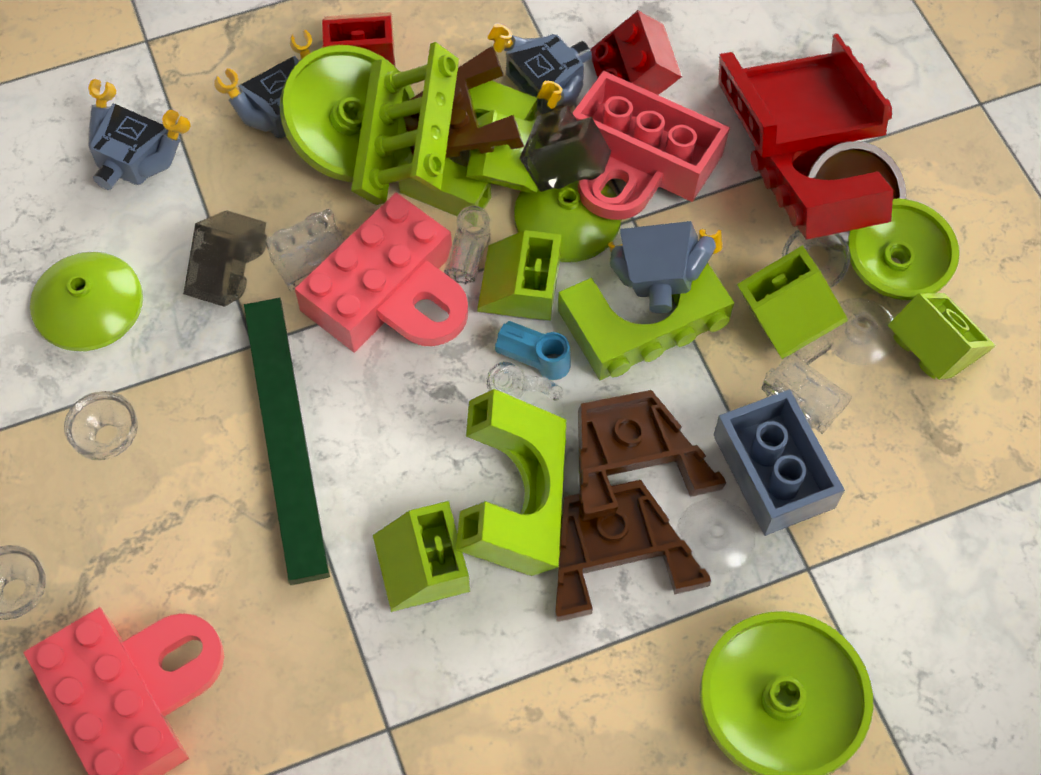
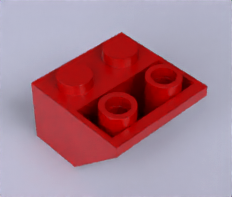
[590,10,682,95]
[322,12,396,67]

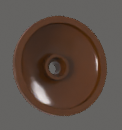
[806,141,907,251]

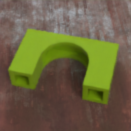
[397,81,537,224]
[558,262,734,380]
[456,389,566,576]

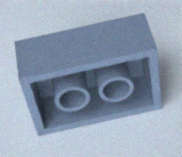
[713,389,845,536]

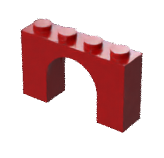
[751,144,894,240]

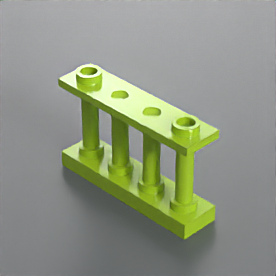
[351,42,459,205]

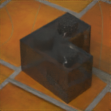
[520,106,611,192]
[183,210,268,307]

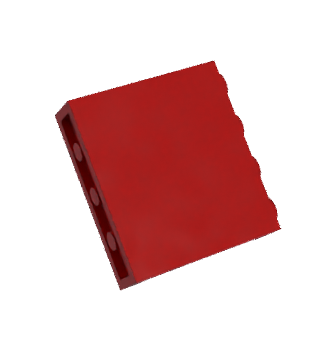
[719,33,892,158]

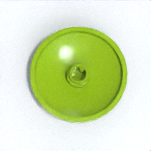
[280,45,415,182]
[700,611,873,775]

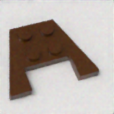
[404,46,524,158]
[578,390,726,521]
[555,480,711,622]

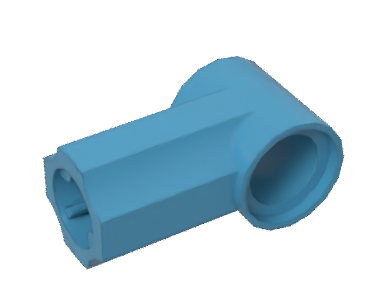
[495,321,571,380]

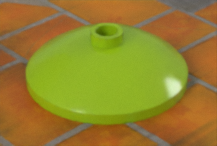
[514,168,621,262]
[847,199,959,300]
[30,252,143,351]

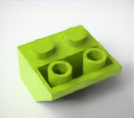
[477,230,562,321]
[737,245,849,359]
[373,501,470,612]

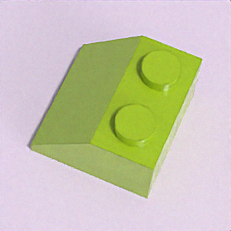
[888,293,996,380]

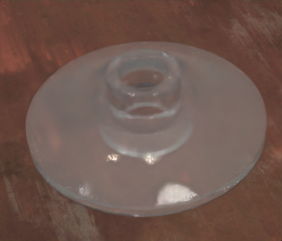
[823,298,896,365]
[676,498,756,574]

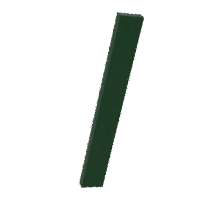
[244,298,330,586]

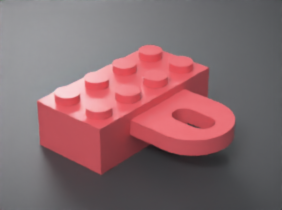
[567,71,730,220]
[295,192,468,353]
[23,607,224,775]

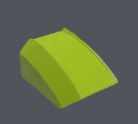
[466,110,546,194]

